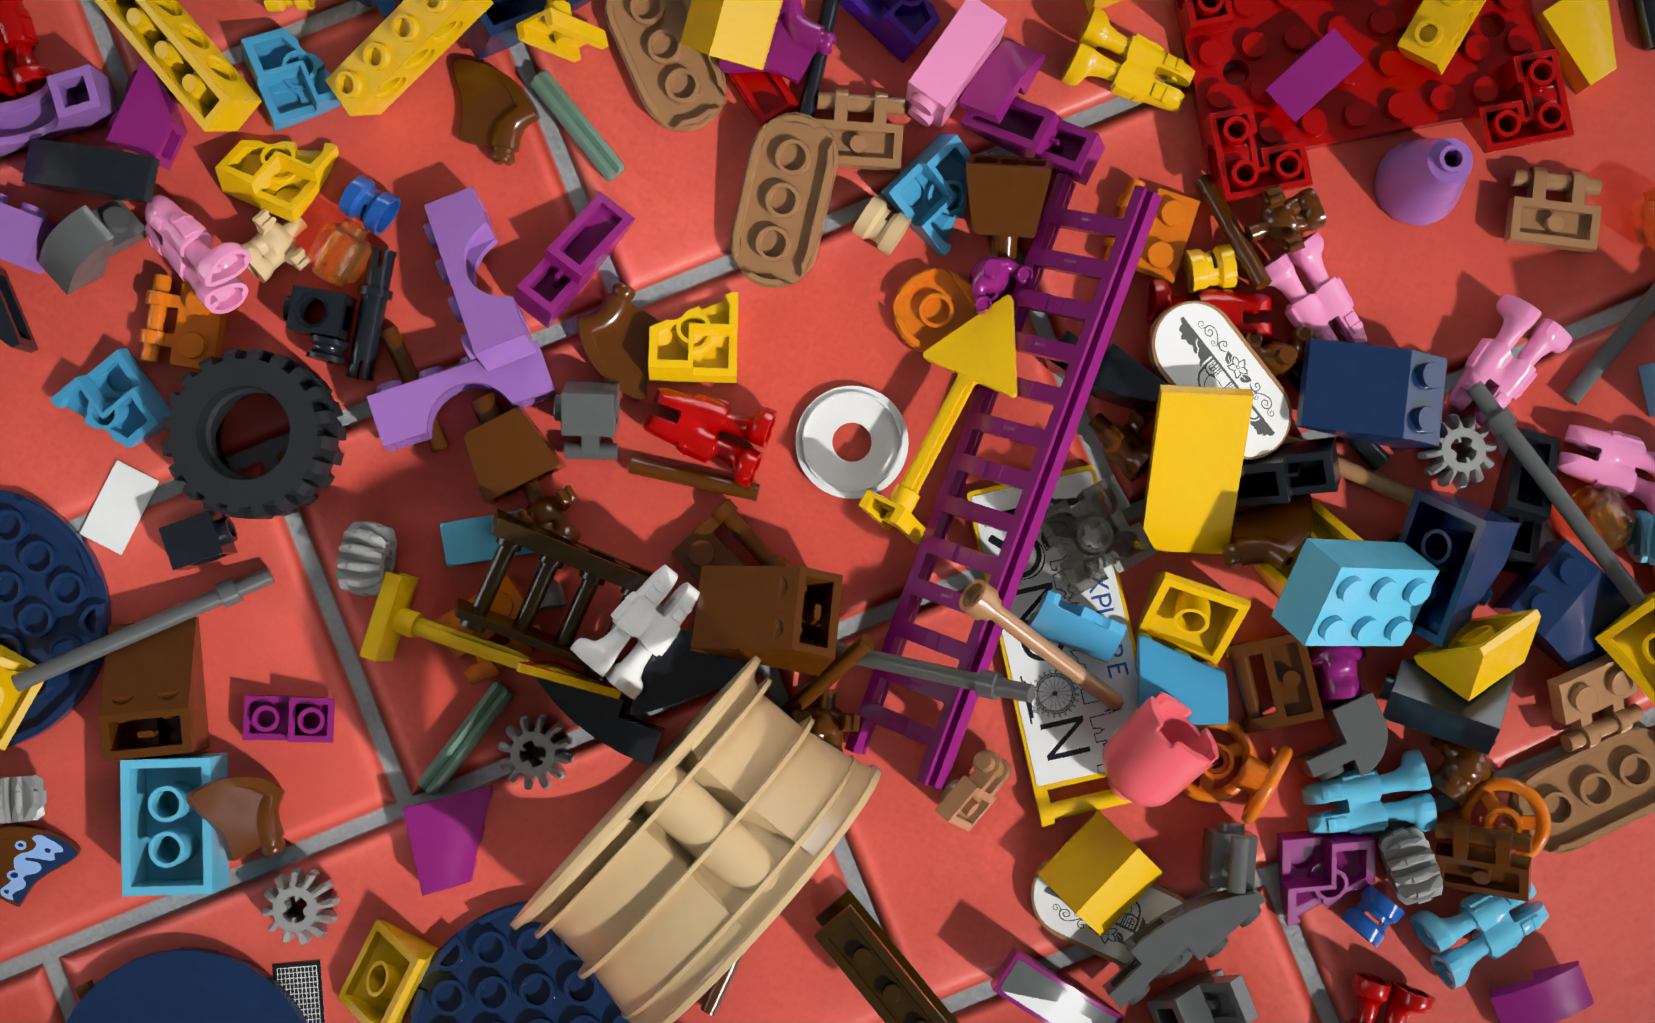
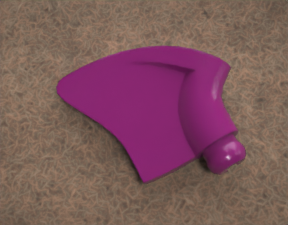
[718,0,837,84]

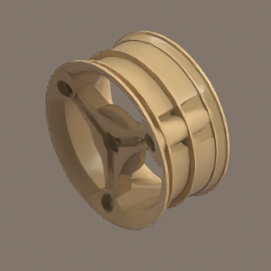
[510,656,881,1023]

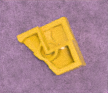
[1535,0,1617,94]
[215,140,339,223]
[648,292,738,383]

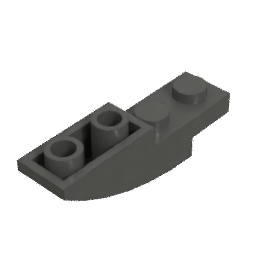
[1102,889,1267,1009]

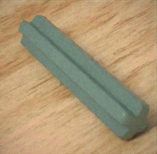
[530,70,625,181]
[418,681,514,796]

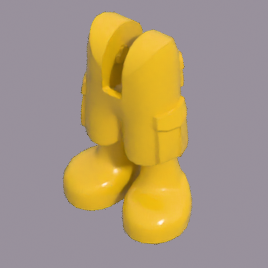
[1061,7,1196,112]

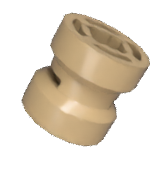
[852,195,912,256]

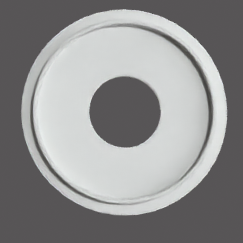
[795,386,909,499]

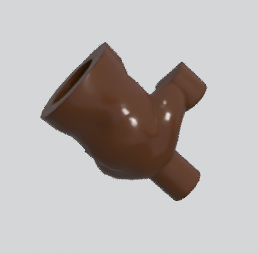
[1244,184,1326,254]
[1243,326,1313,380]
[1088,410,1152,482]
[511,480,581,541]
[791,689,860,752]
[1430,737,1496,806]

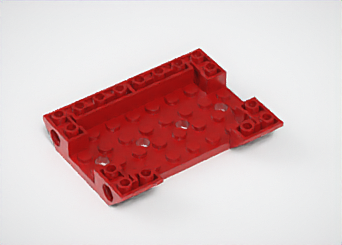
[1173,0,1574,202]

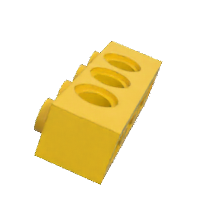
[94,0,262,132]
[325,0,494,116]
[1397,0,1486,75]

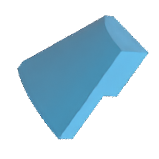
[241,28,342,131]
[881,134,971,256]
[50,348,172,448]
[1027,590,1127,662]
[1136,633,1228,725]

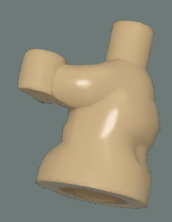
[242,208,312,283]

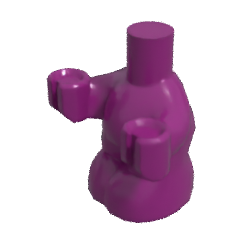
[969,256,1033,315]
[1308,646,1366,700]

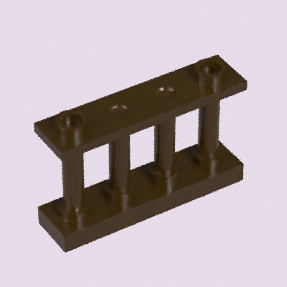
[454,509,654,682]
[814,889,959,1023]

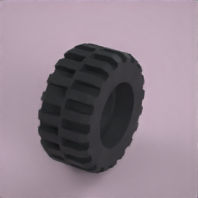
[161,348,346,519]

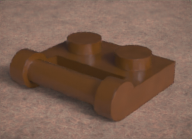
[672,499,788,581]
[1225,633,1324,733]

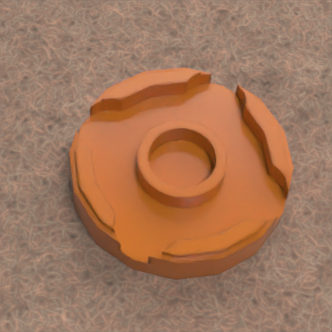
[893,268,978,353]

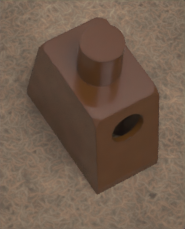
[966,154,1053,259]
[463,393,566,505]

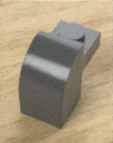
[38,200,146,295]
[1295,690,1388,780]
[1146,969,1259,1023]

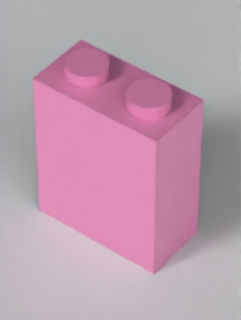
[905,0,1007,129]

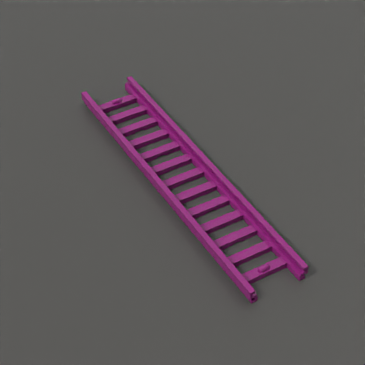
[844,173,1162,790]

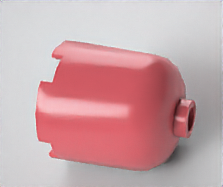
[1102,692,1219,807]

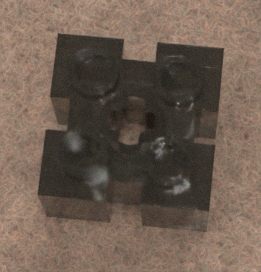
[1038,474,1157,598]

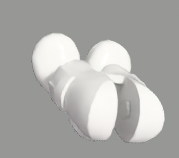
[570,564,700,700]

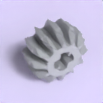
[1416,414,1497,489]
[335,521,398,596]
[498,714,574,790]
[0,775,47,824]
[1378,826,1443,905]
[261,867,341,945]

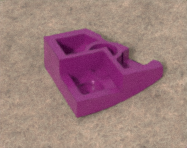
[402,785,494,896]
[1277,831,1376,926]

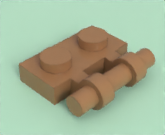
[817,89,905,172]
[1504,166,1603,253]
[1547,654,1644,752]
[935,750,1011,831]

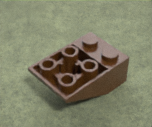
[689,565,843,676]
[99,617,210,761]

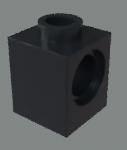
[283,285,357,342]
[158,510,238,570]

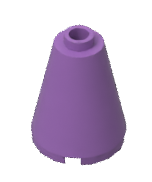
[1374,138,1473,226]

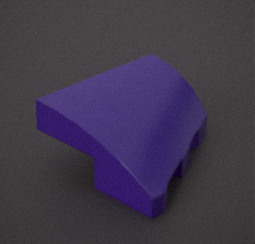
[839,0,940,63]

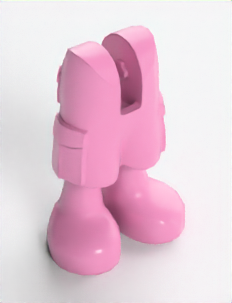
[145,195,251,314]
[1263,231,1368,344]
[1447,294,1572,427]
[1557,425,1655,517]

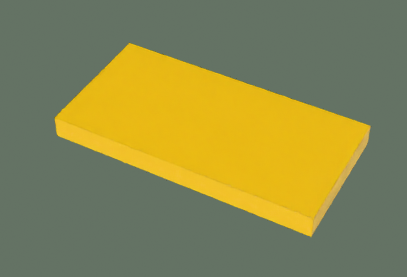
[1138,385,1254,554]

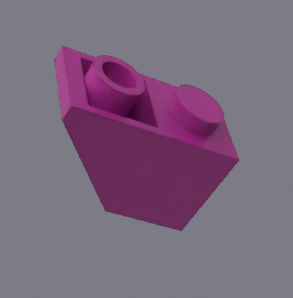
[106,60,187,171]

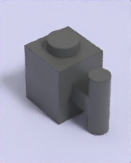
[554,381,620,460]
[1200,821,1258,894]

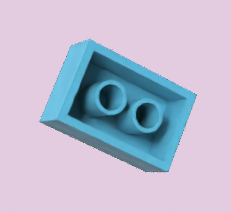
[1271,538,1440,646]
[120,753,230,896]

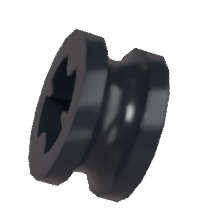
[305,335,350,365]

